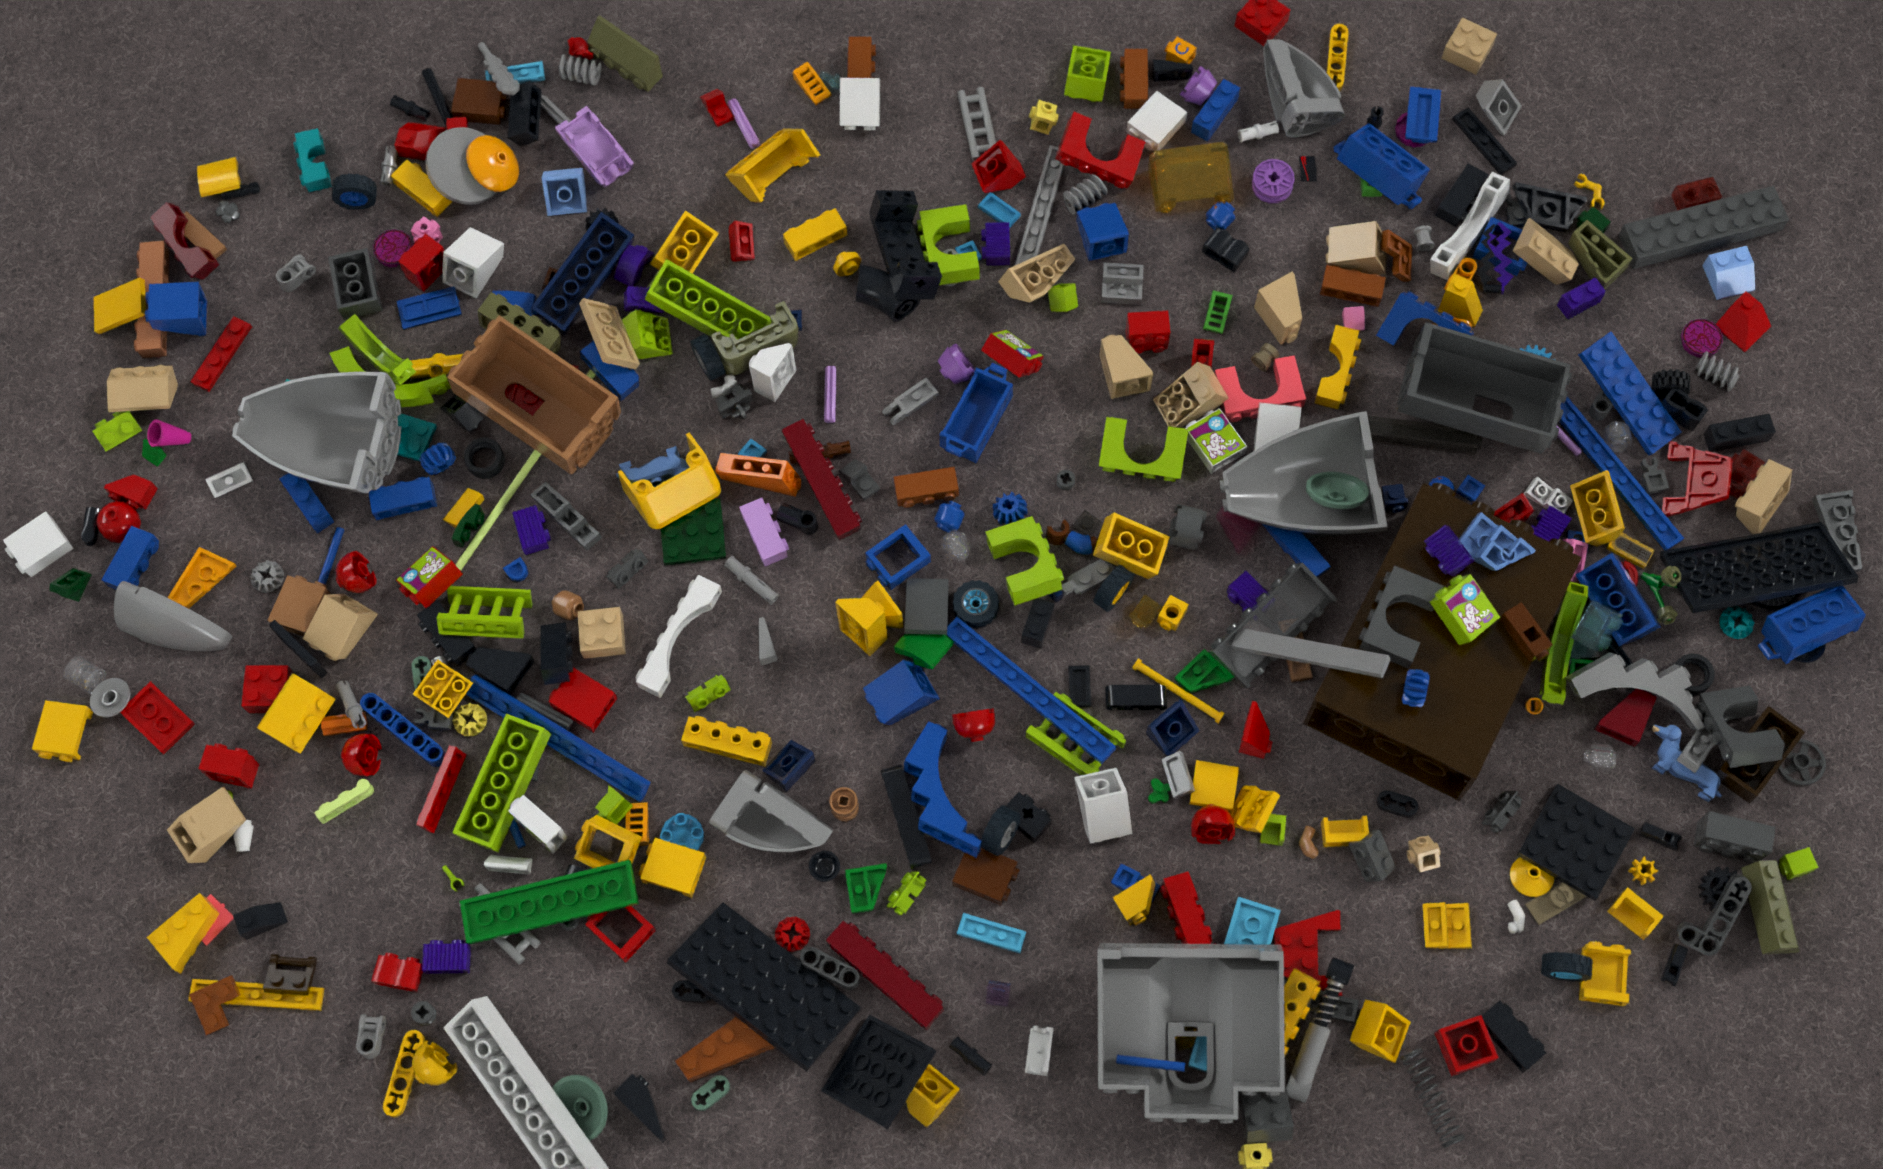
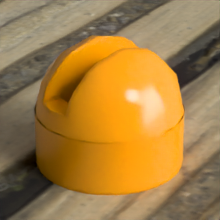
[1525,697,1543,715]

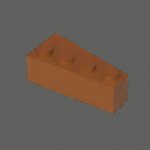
[675,1017,775,1083]

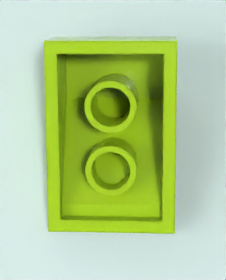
[1064,45,1111,102]

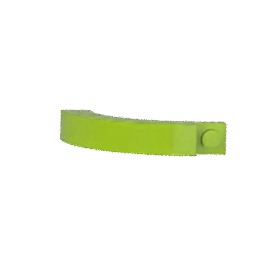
[338,314,416,385]
[330,346,451,407]
[1540,581,1588,705]

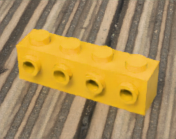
[681,716,772,767]
[1284,969,1321,1058]

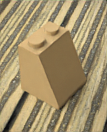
[1326,221,1387,275]
[1254,271,1302,345]
[1100,335,1153,399]
[303,594,378,661]

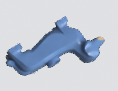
[616,446,689,487]
[1652,725,1722,802]

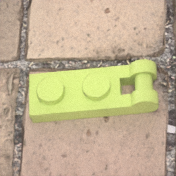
[314,779,374,824]

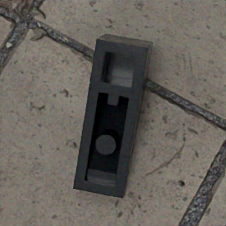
[613,1073,666,1143]

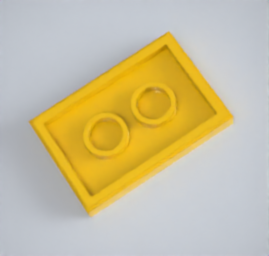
[93,277,146,334]

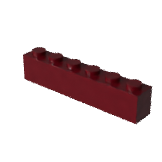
[781,419,862,540]
[826,921,944,1030]

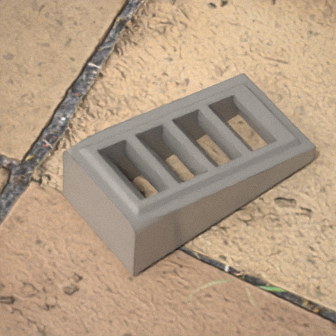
[759,617,778,666]

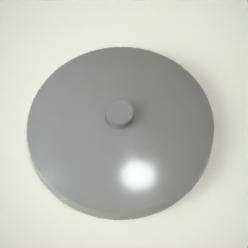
[425,127,496,205]

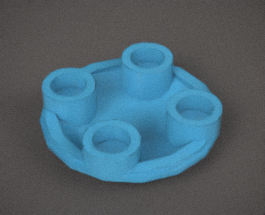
[660,813,704,850]

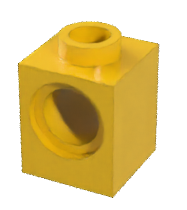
[1157,595,1189,631]

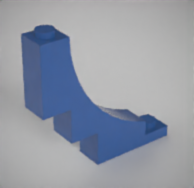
[904,721,982,858]

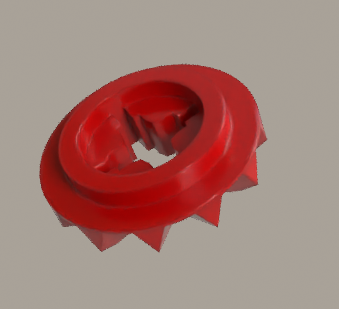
[775,916,810,952]

